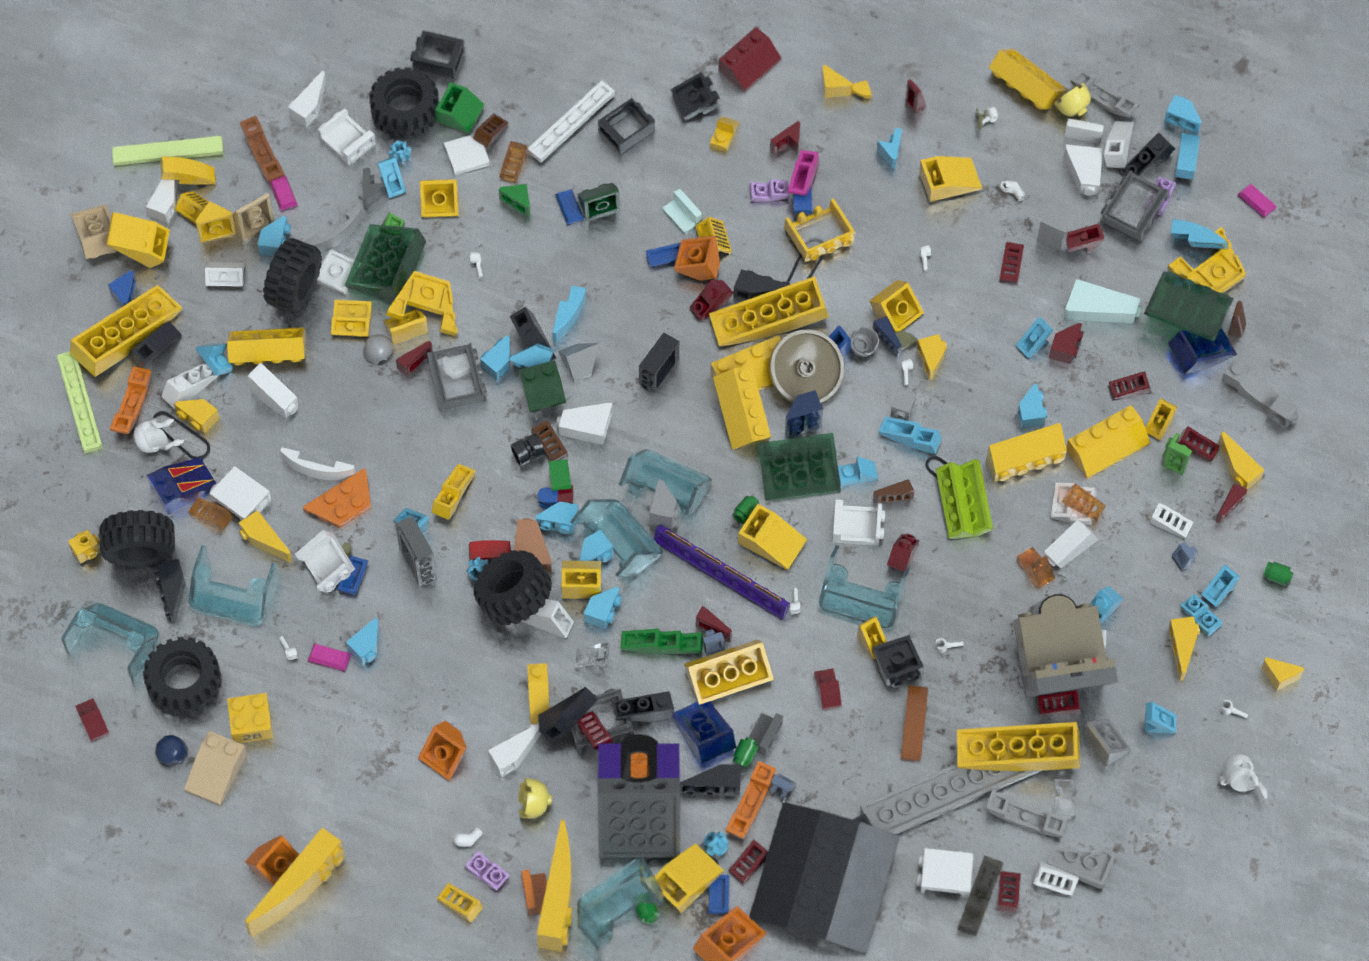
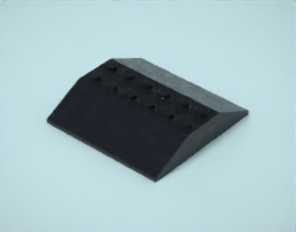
[749,802,900,954]

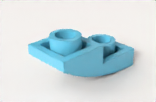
[1180,594,1222,637]

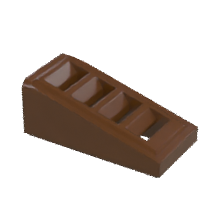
[473,113,509,147]
[1228,301,1246,338]
[531,420,568,461]
[872,479,915,503]

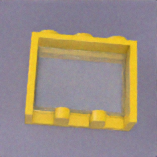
[784,198,855,262]

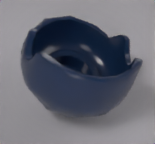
[155,735,188,766]

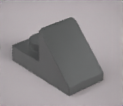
[363,168,386,209]

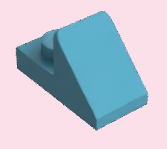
[877,128,902,169]
[377,157,406,198]
[1016,317,1053,358]
[196,343,233,376]
[837,457,878,486]
[393,508,429,533]
[1201,564,1240,607]
[1145,702,1176,734]

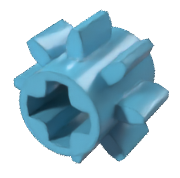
[389,140,411,164]
[466,557,488,580]
[703,831,729,856]

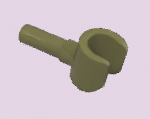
[975,109,987,129]

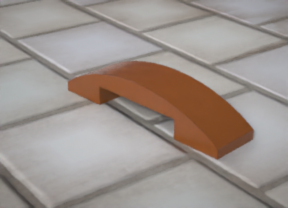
[239,116,285,182]
[901,685,928,762]

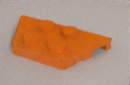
[303,468,371,529]

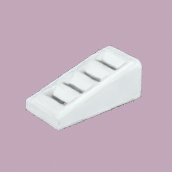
[1150,503,1193,539]
[1032,861,1079,896]

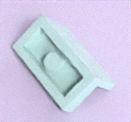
[663,188,702,234]

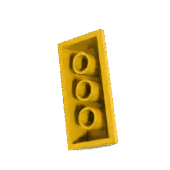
[988,49,1068,110]
[227,327,306,365]
[710,335,781,391]
[712,364,771,450]
[1066,405,1151,479]
[986,423,1067,482]
[684,639,774,705]

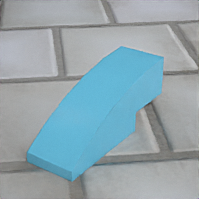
[1175,133,1200,180]
[1171,219,1228,249]
[552,286,586,342]
[878,416,942,454]

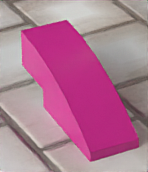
[788,150,820,196]

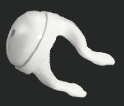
[134,418,184,453]
[1219,754,1268,799]

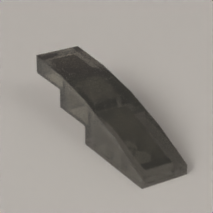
[957,855,1004,937]

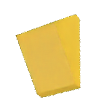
[822,64,853,98]
[1145,398,1177,440]
[857,616,887,659]
[1262,657,1304,691]

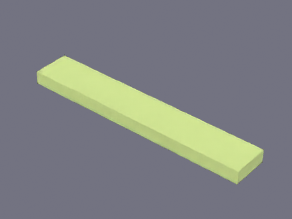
[112,136,224,166]
[56,351,103,454]

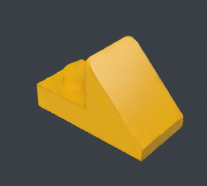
[710,116,740,152]

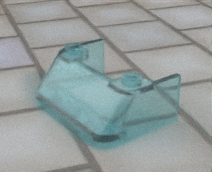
[618,449,712,516]
[570,499,663,577]
[189,545,279,626]
[819,545,911,628]
[61,603,160,682]
[577,857,663,950]

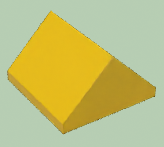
[420,179,459,217]
[195,201,237,243]
[383,308,428,345]

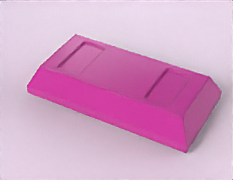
[269,175,298,211]
[1237,183,1277,218]
[307,643,351,671]

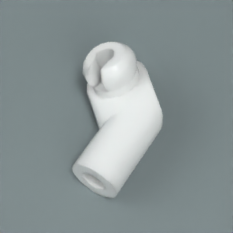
[1000,180,1026,201]
[452,827,483,847]

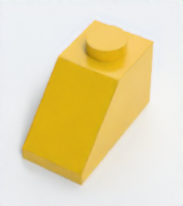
[917,334,947,380]

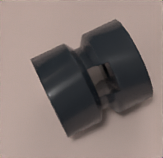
[510,433,545,467]

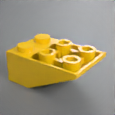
[919,156,982,202]
[106,212,170,268]
[738,504,807,570]
[650,843,724,914]

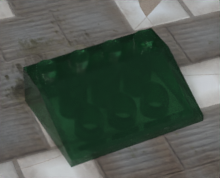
[345,224,426,302]
[1144,271,1234,341]
[755,433,841,500]

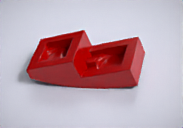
[469,540,511,563]

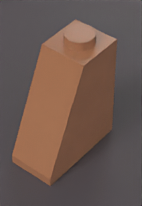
[514,518,552,573]

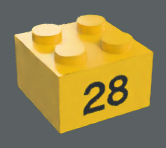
[227,693,273,743]

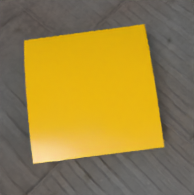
[331,300,372,337]

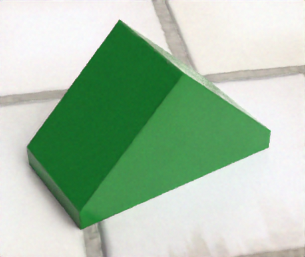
[499,184,530,218]
[548,459,571,491]

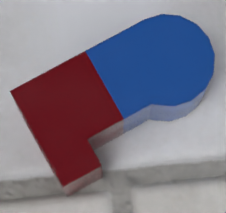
[537,485,574,509]

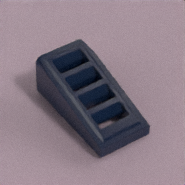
[872,317,902,357]

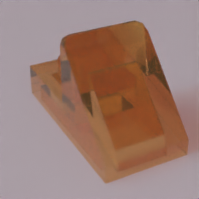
[1017,547,1055,589]

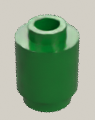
[732,496,759,524]
[1263,561,1294,586]
[732,737,759,768]
[633,892,660,925]

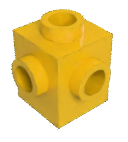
[68,530,100,564]

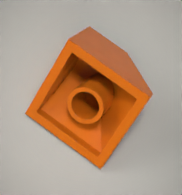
[674,236,720,281]
[418,720,467,780]
[245,835,300,887]

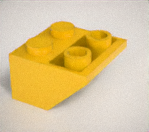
[562,561,601,599]

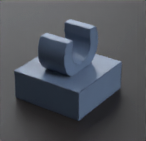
[1172,542,1198,570]
[703,629,725,656]
[771,773,796,798]

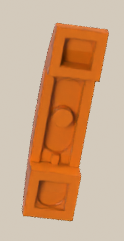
[110,366,151,434]
[725,761,777,839]

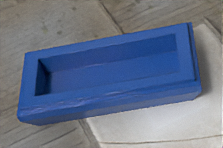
[555,189,584,225]
[645,243,681,267]
[337,555,369,595]
[708,875,729,914]

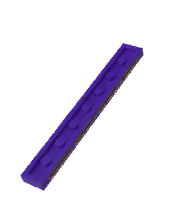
[653,524,790,620]

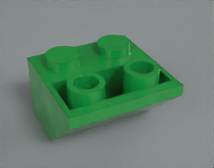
[435,82,485,134]

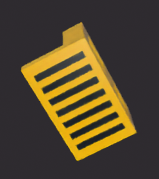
[175,191,209,223]
[696,216,732,254]

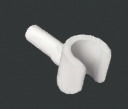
[975,107,998,127]
[919,245,931,272]
[470,252,483,278]
[901,359,913,386]
[789,588,801,615]
[279,636,298,660]
[936,638,963,653]
[1221,700,1249,719]

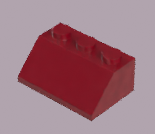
[718,27,782,92]

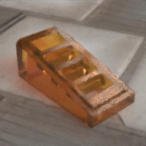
[499,141,528,182]
[1061,483,1106,521]
[188,497,232,531]

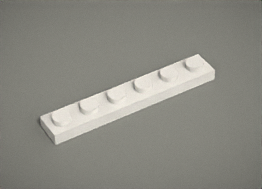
[527,81,615,163]

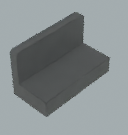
[749,713,783,757]

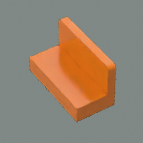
[521,870,547,916]

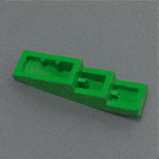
[620,628,703,654]

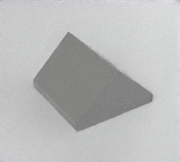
[1037,201,1068,251]
[1083,719,1132,766]

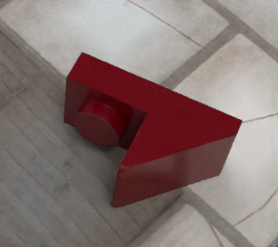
[770,121,801,154]
[1066,223,1105,254]
[814,668,842,710]
[75,698,109,742]

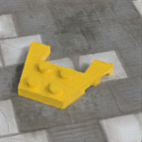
[1167,227,1246,297]
[386,271,458,337]

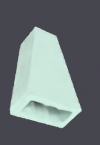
[1063,279,1142,323]

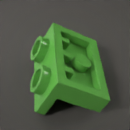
[1162,433,1192,475]

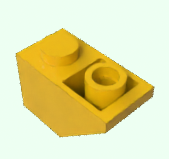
[174,399,220,434]

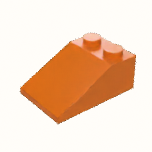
[692,906,767,961]

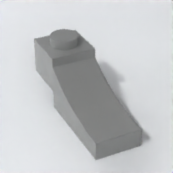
[1222,360,1280,411]

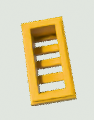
[436,882,483,923]

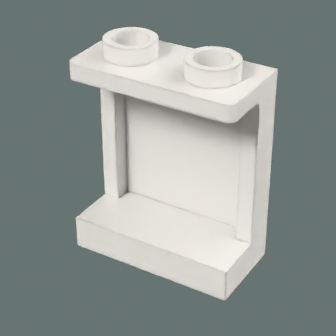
[318,108,376,166]
[209,466,272,521]
[832,500,885,546]
[295,530,355,593]
[917,848,973,899]

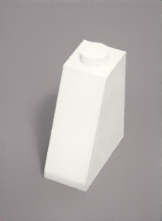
[1064,144,1103,196]
[248,363,298,419]
[556,403,613,445]
[1044,520,1099,568]
[521,599,574,638]

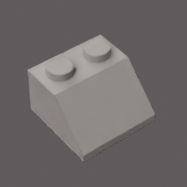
[649,479,680,532]

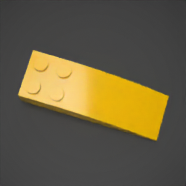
[709,276,829,347]
[70,285,182,377]
[957,722,1081,771]
[537,820,573,952]
[244,828,344,937]

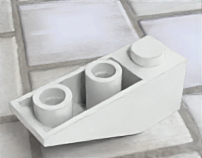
[288,71,326,128]
[1104,121,1133,168]
[145,180,177,224]
[162,363,219,408]
[488,723,541,777]

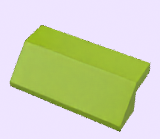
[936,458,994,539]

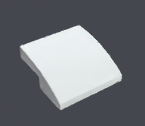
[1051,483,1096,525]

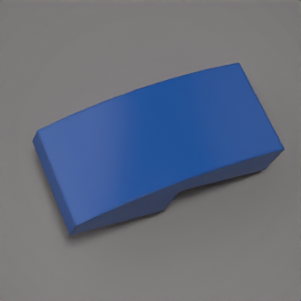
[793,186,812,214]

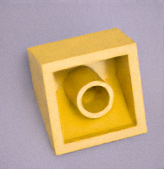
[869,280,924,332]

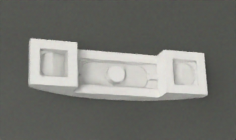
[280,447,356,481]

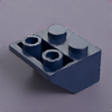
[785,390,823,437]

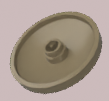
[769,330,844,403]

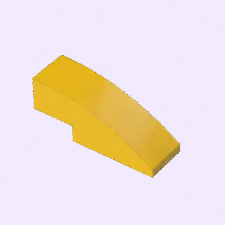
[160,156,216,185]

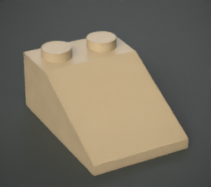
[232,193,274,242]
[70,204,117,259]
[184,731,247,806]

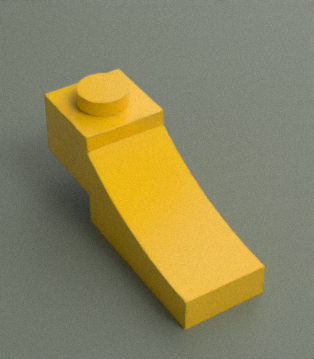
[431,464,476,520]

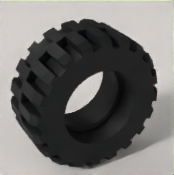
[369,67,439,138]
[263,238,322,314]
[99,510,175,567]
[473,550,552,625]
[143,637,222,716]

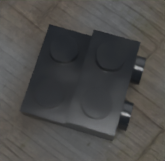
[670,72,721,120]
[872,635,924,688]

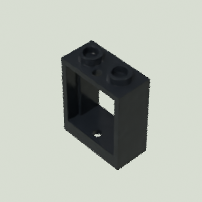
[410,30,465,79]
[598,98,655,154]
[639,332,680,393]

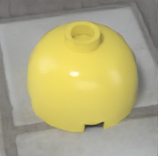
[1054,82,1091,117]
[518,778,552,819]

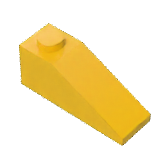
[1218,431,1264,490]
[238,510,292,562]
[1168,617,1200,681]
[527,663,550,725]

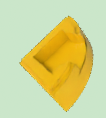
[852,80,872,99]

